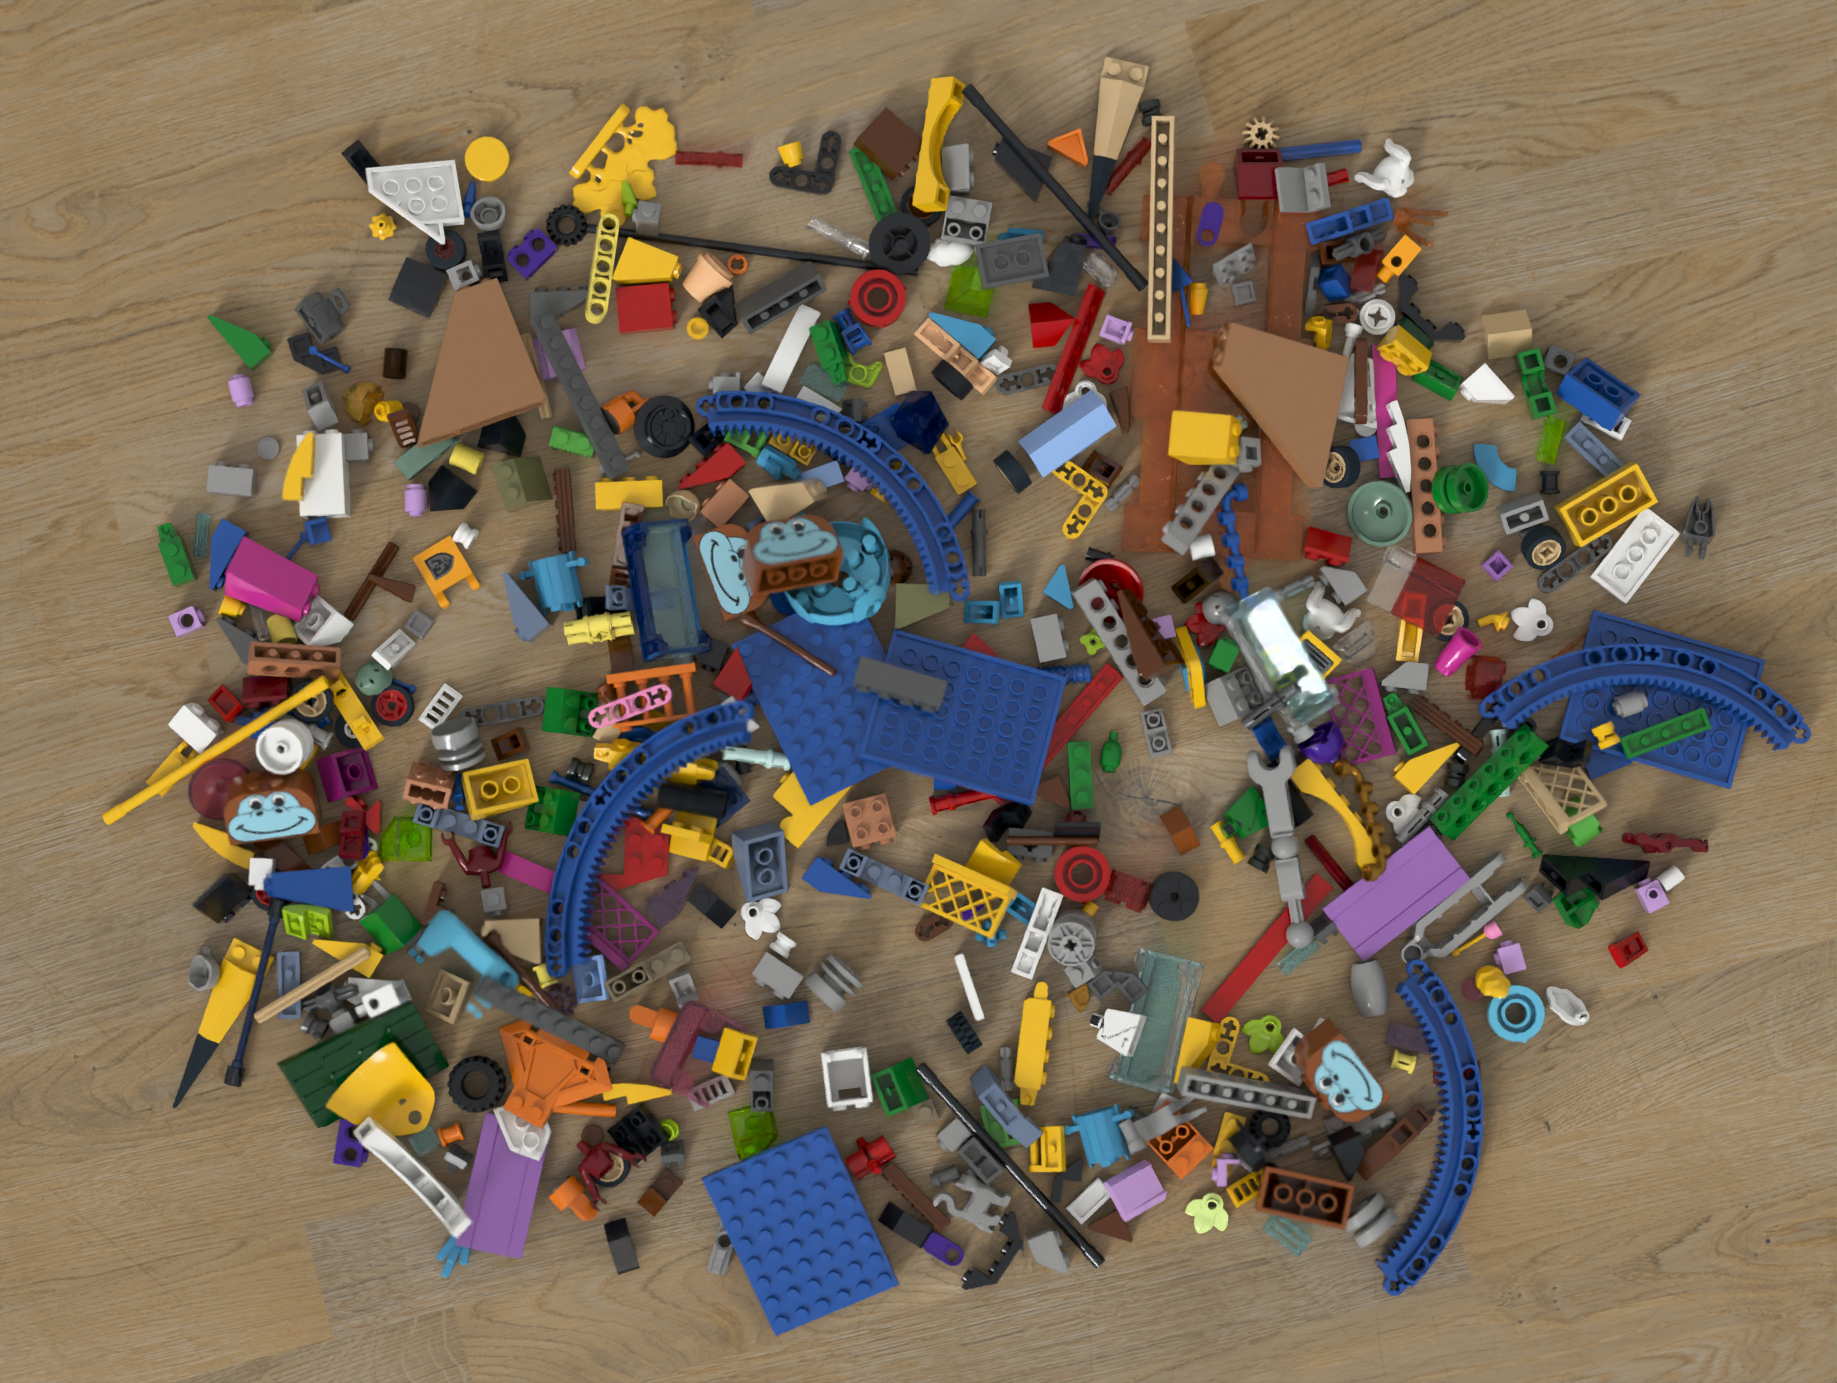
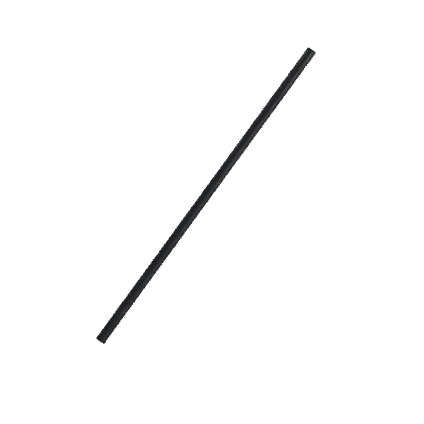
[587,224,918,276]

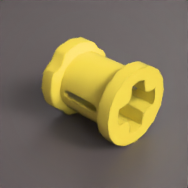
[532,963,558,988]
[1389,1049,1417,1074]

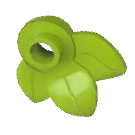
[1242,1015,1284,1054]

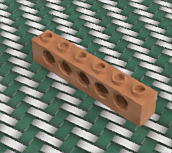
[1404,418,1446,555]

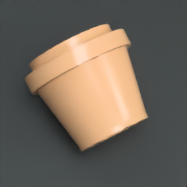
[682,252,734,304]

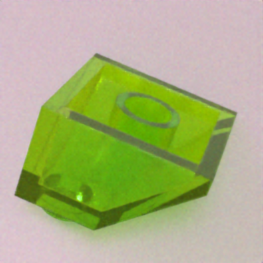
[944,265,994,318]
[379,816,432,861]
[728,1106,779,1161]

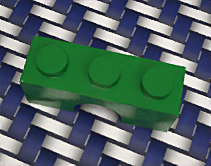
[1514,348,1557,421]
[1067,741,1094,810]

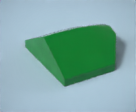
[1552,887,1599,929]

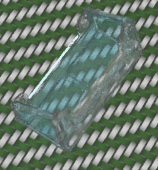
[1218,587,1340,731]
[1108,948,1205,1094]

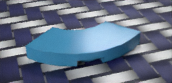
[1473,443,1517,492]

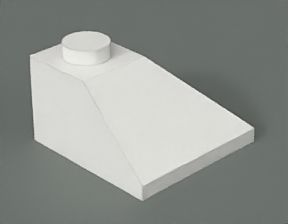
[1460,363,1515,404]
[292,595,354,646]

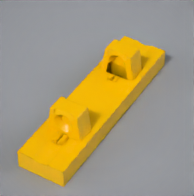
[328,670,384,751]

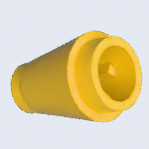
[1187,283,1209,315]

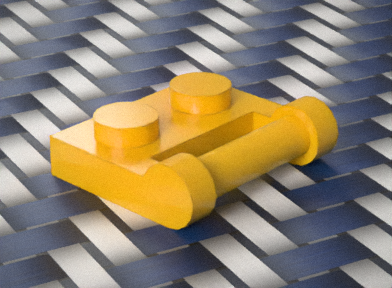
[1028,1126,1066,1172]

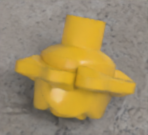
[369,213,397,240]

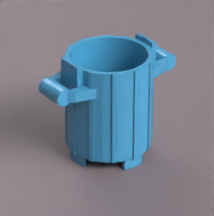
[519,551,590,615]
[1064,1103,1134,1169]

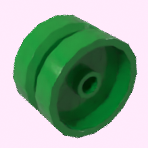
[1432,463,1489,515]

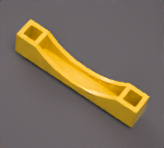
[912,76,966,212]
[1289,759,1390,871]

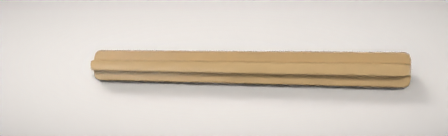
[254,946,371,1024]

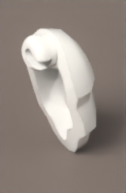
[927,237,975,267]
[1545,986,1590,1026]

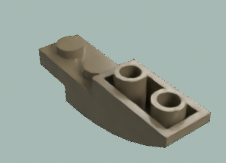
[603,941,691,1003]

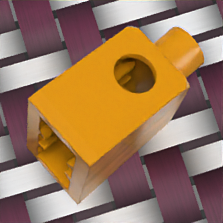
[1376,235,1422,283]

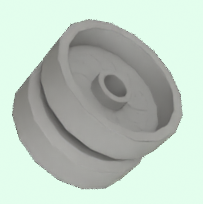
[1345,1192,1398,1248]

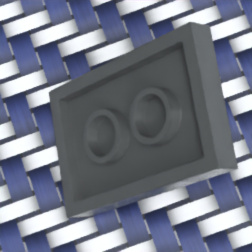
[974,233,1049,290]

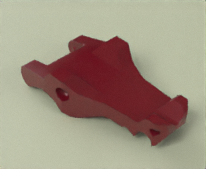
[1622,833,1709,853]

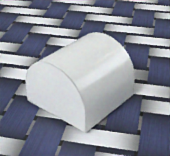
[1189,534,1215,561]
[1655,865,1684,892]

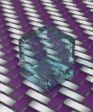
[408,1125,441,1158]

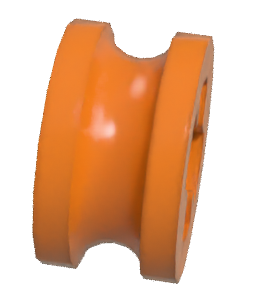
[727,254,748,276]

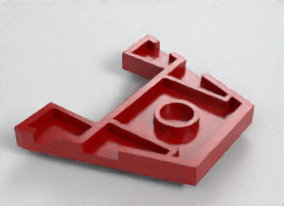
[599,815,669,894]

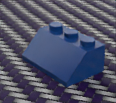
[1556,357,1641,432]

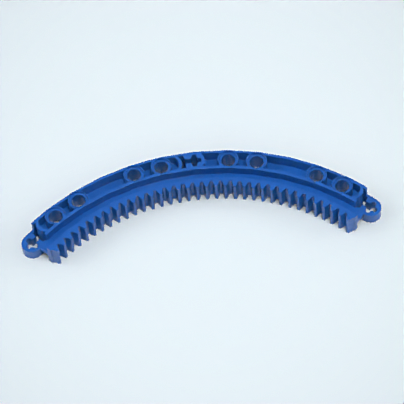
[696,391,970,602]
[1478,644,1811,751]
[545,701,755,978]
[1375,958,1483,1296]

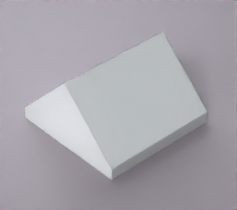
[1268,1028,1305,1086]

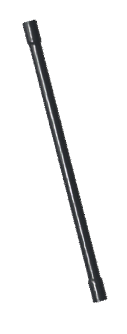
[961,83,1149,292]
[914,1062,1105,1268]

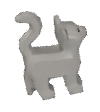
[932,1169,1011,1234]

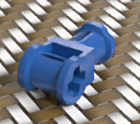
[832,308,872,355]

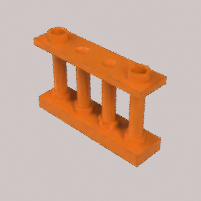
[606,663,698,732]

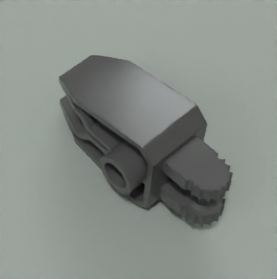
[1679,496,1715,560]

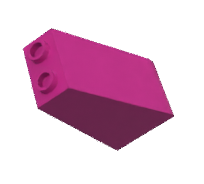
[225,536,320,622]

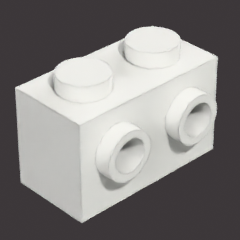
[168,702,225,754]

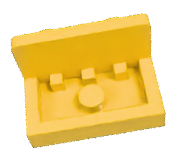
[661,811,717,862]

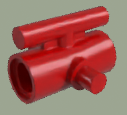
[845,1135,897,1180]

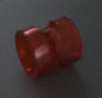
[1064,810,1087,822]

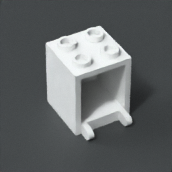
[821,1046,873,1111]

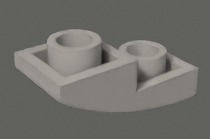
[1140,708,1172,759]

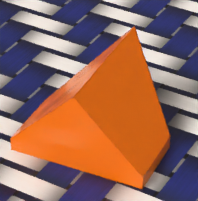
[1047,128,1088,169]

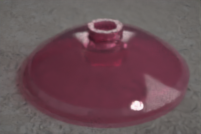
[188,758,251,820]

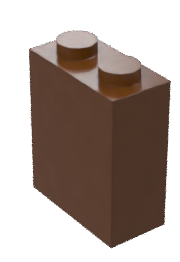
[854,107,922,180]

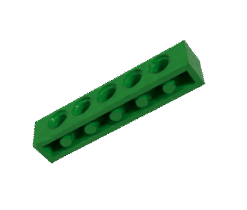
[1429,723,1549,841]

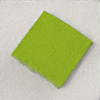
[282,904,334,940]

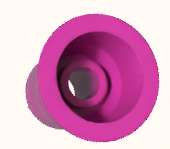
[1434,627,1482,677]

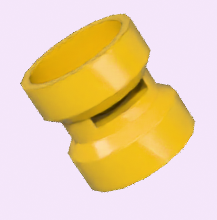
[1591,721,1621,750]

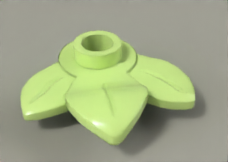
[1185,1192,1229,1233]

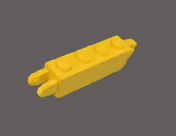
[594,738,718,785]
[1014,981,1055,1106]

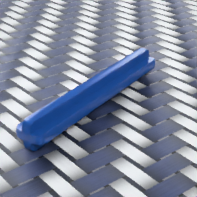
[1275,139,1362,161]

